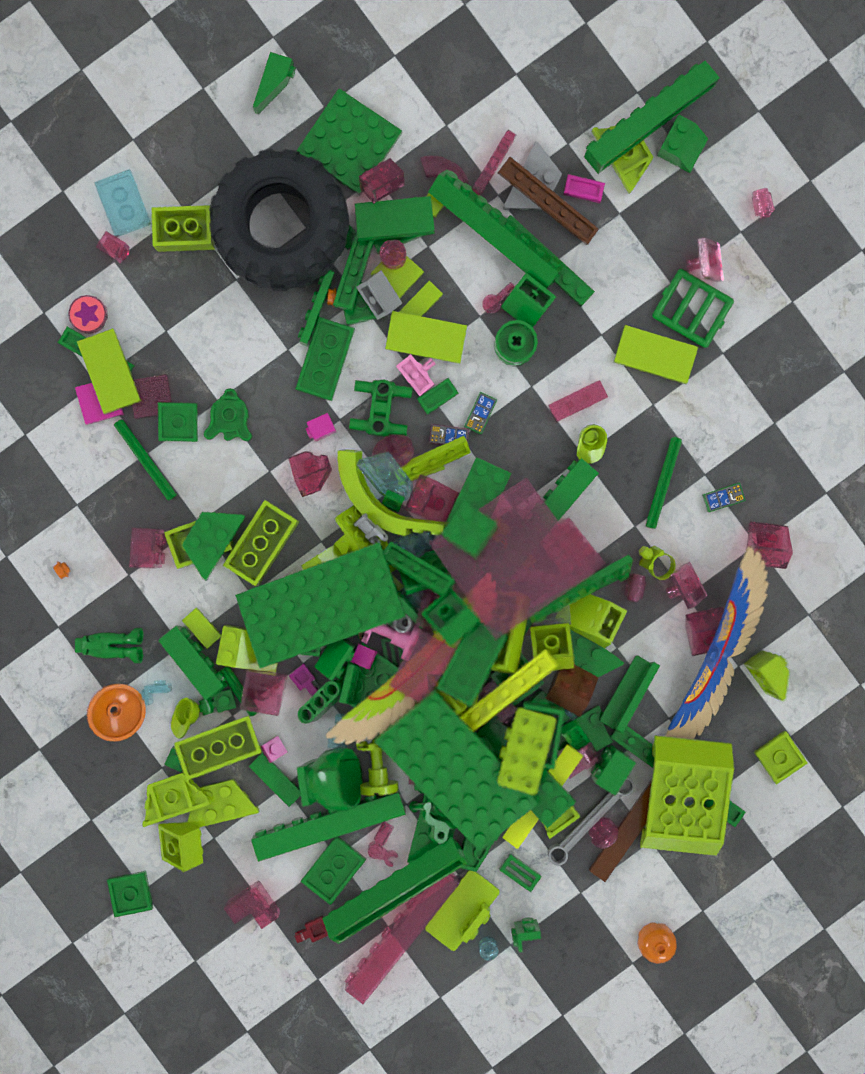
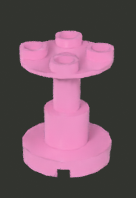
[362,624,421,661]

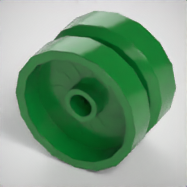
[494,320,538,367]

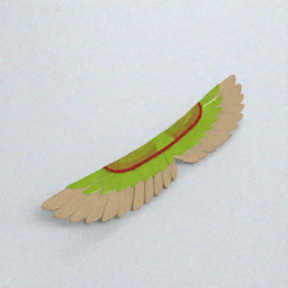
[326,573,497,744]

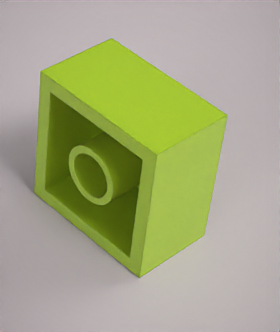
[530,623,574,670]

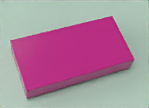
[563,174,605,203]

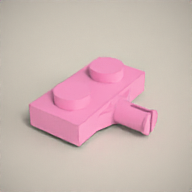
[396,354,436,397]

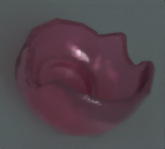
[589,817,619,849]

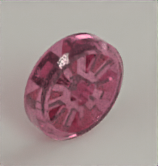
[372,435,414,471]

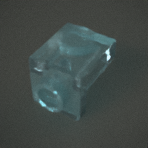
[142,680,172,705]

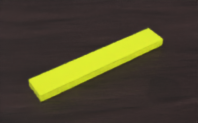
[460,650,558,731]
[502,744,584,849]

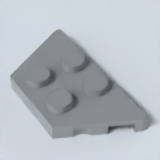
[503,141,562,210]

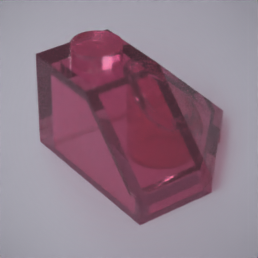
[288,451,332,497]

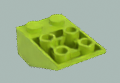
[554,594,627,648]

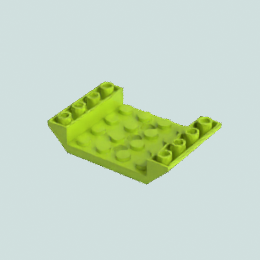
[640,735,734,856]

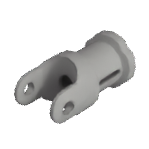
[354,513,388,544]

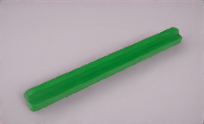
[114,419,176,501]
[646,437,682,529]

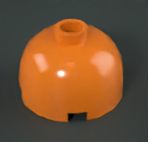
[637,922,677,964]

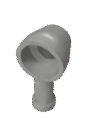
[393,614,414,633]

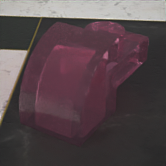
[568,742,600,779]

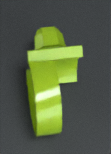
[639,545,676,580]

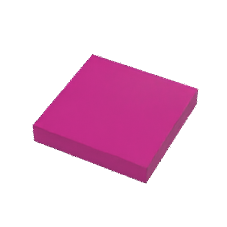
[75,383,124,425]

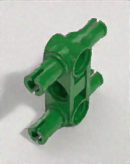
[349,379,413,437]

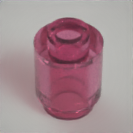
[752,188,775,219]
[624,573,647,602]

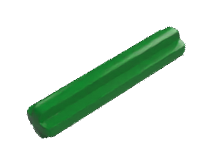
[220,666,259,717]

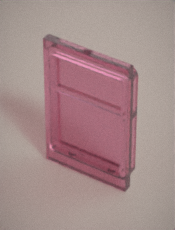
[389,630,454,702]

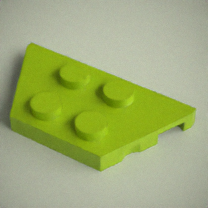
[591,126,654,194]
[142,772,212,827]
[188,779,260,828]

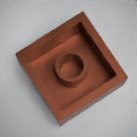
[546,664,599,717]

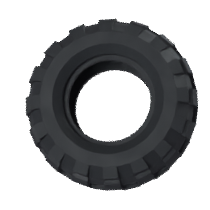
[209,149,349,291]

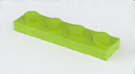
[394,436,471,484]

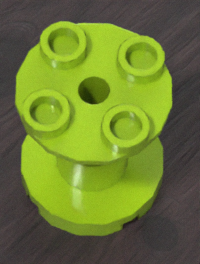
[356,738,399,796]

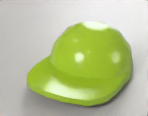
[577,424,607,464]
[171,698,200,739]

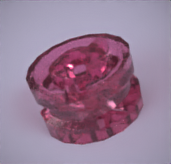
[380,240,407,270]

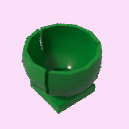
[296,748,363,811]

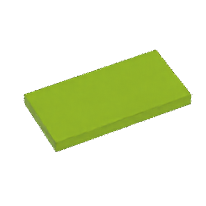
[385,311,467,364]
[613,325,698,384]
[77,328,141,414]

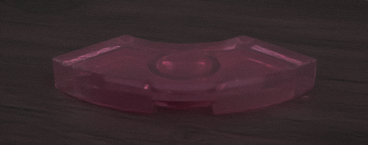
[421,156,469,184]

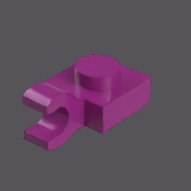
[289,663,319,696]

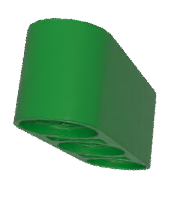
[297,679,344,724]

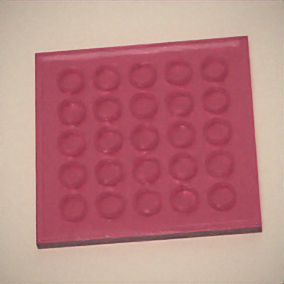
[430,477,594,640]

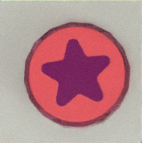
[68,295,108,334]

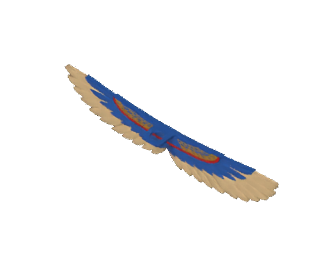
[665,546,768,739]

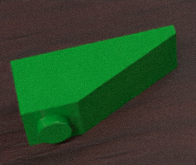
[253,52,296,114]

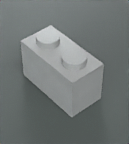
[356,271,402,320]

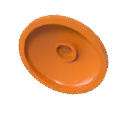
[87,683,146,741]

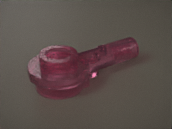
[482,282,515,314]

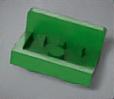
[511,917,541,953]

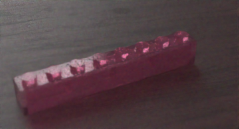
[345,873,460,1005]

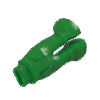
[75,627,144,664]

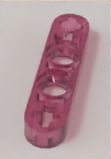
[472,129,517,196]

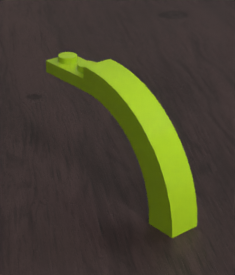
[337,449,449,536]

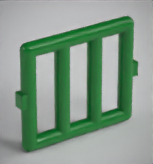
[652,269,734,348]

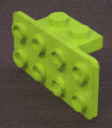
[335,505,395,572]
[498,708,556,794]
[425,870,500,951]

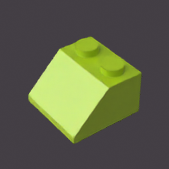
[158,822,203,872]

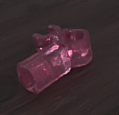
[368,822,398,867]

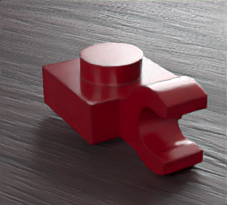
[295,915,328,943]

